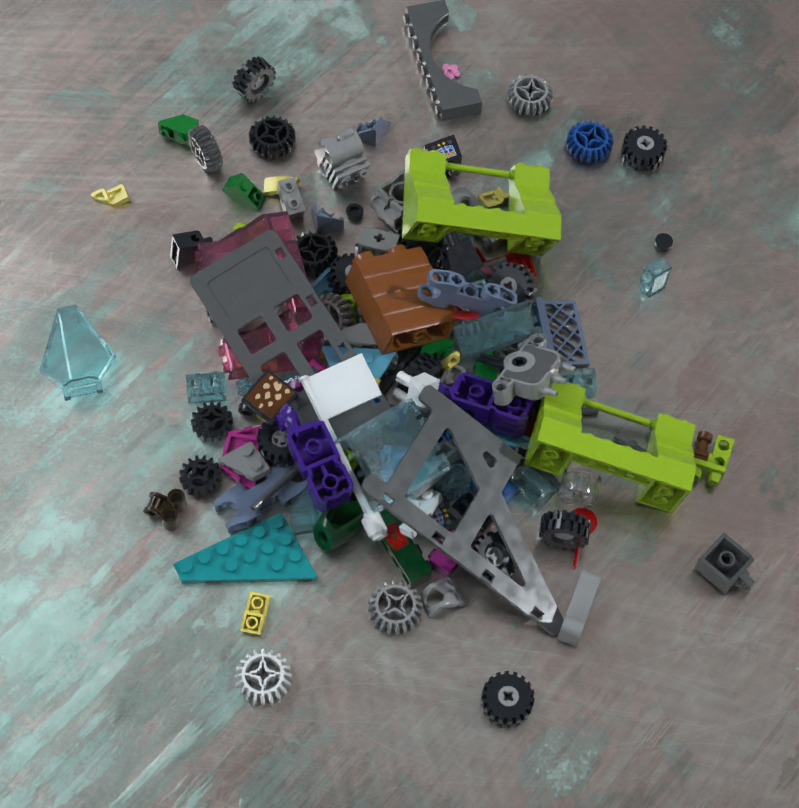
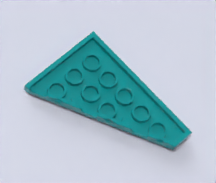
[173,512,317,584]

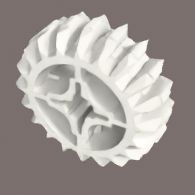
[235,648,292,706]

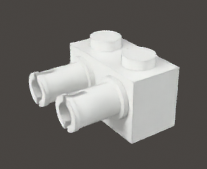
[392,371,440,414]

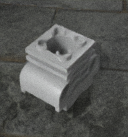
[314,127,370,189]
[370,169,405,234]

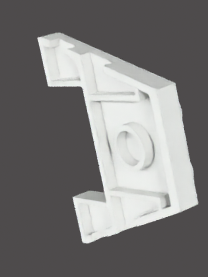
[368,488,443,539]

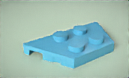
[322,346,396,380]

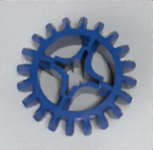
[566,120,614,164]

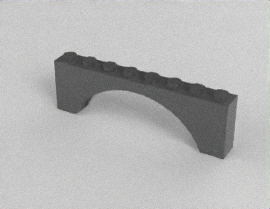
[403,0,482,121]

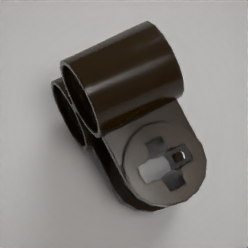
[143,489,187,531]

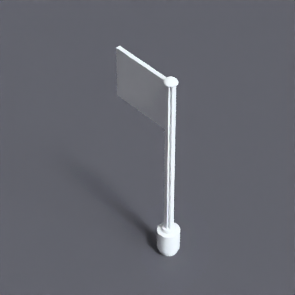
[299,353,388,542]

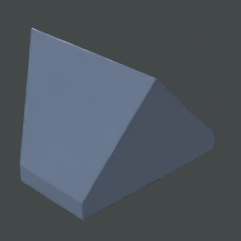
[355,117,391,147]
[311,203,344,234]

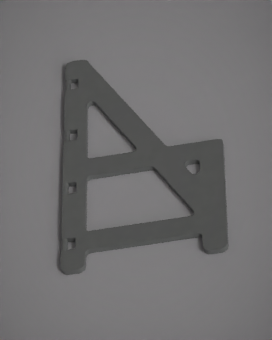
[361,385,564,635]

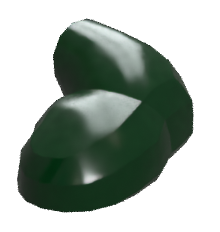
[313,484,364,552]

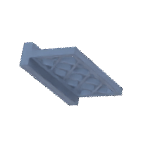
[531,297,590,367]

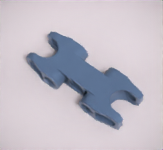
[417,269,517,322]
[212,461,308,533]

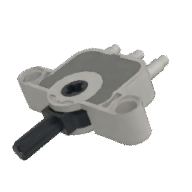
[478,333,576,406]

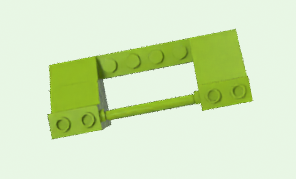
[402,148,562,257]
[524,382,697,513]

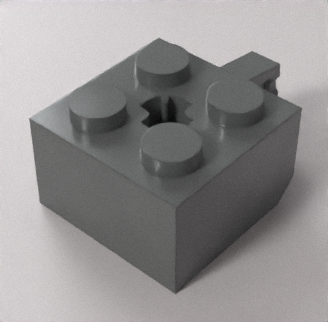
[694,532,756,594]

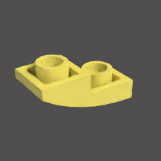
[240,591,271,635]

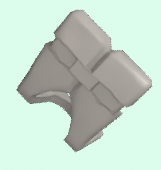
[419,576,468,618]

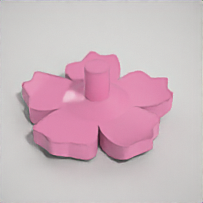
[441,63,460,80]

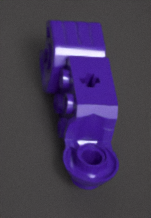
[438,372,534,439]
[275,403,353,513]

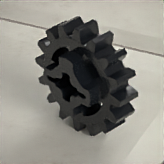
[191,401,233,442]
[179,455,222,497]

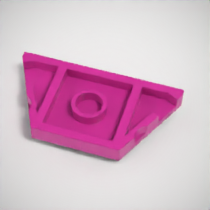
[219,422,268,489]

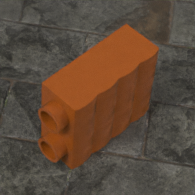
[345,245,459,355]

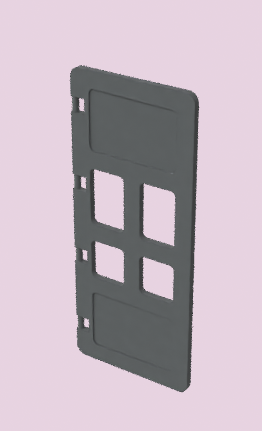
[190,230,395,452]

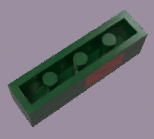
[379,509,433,590]

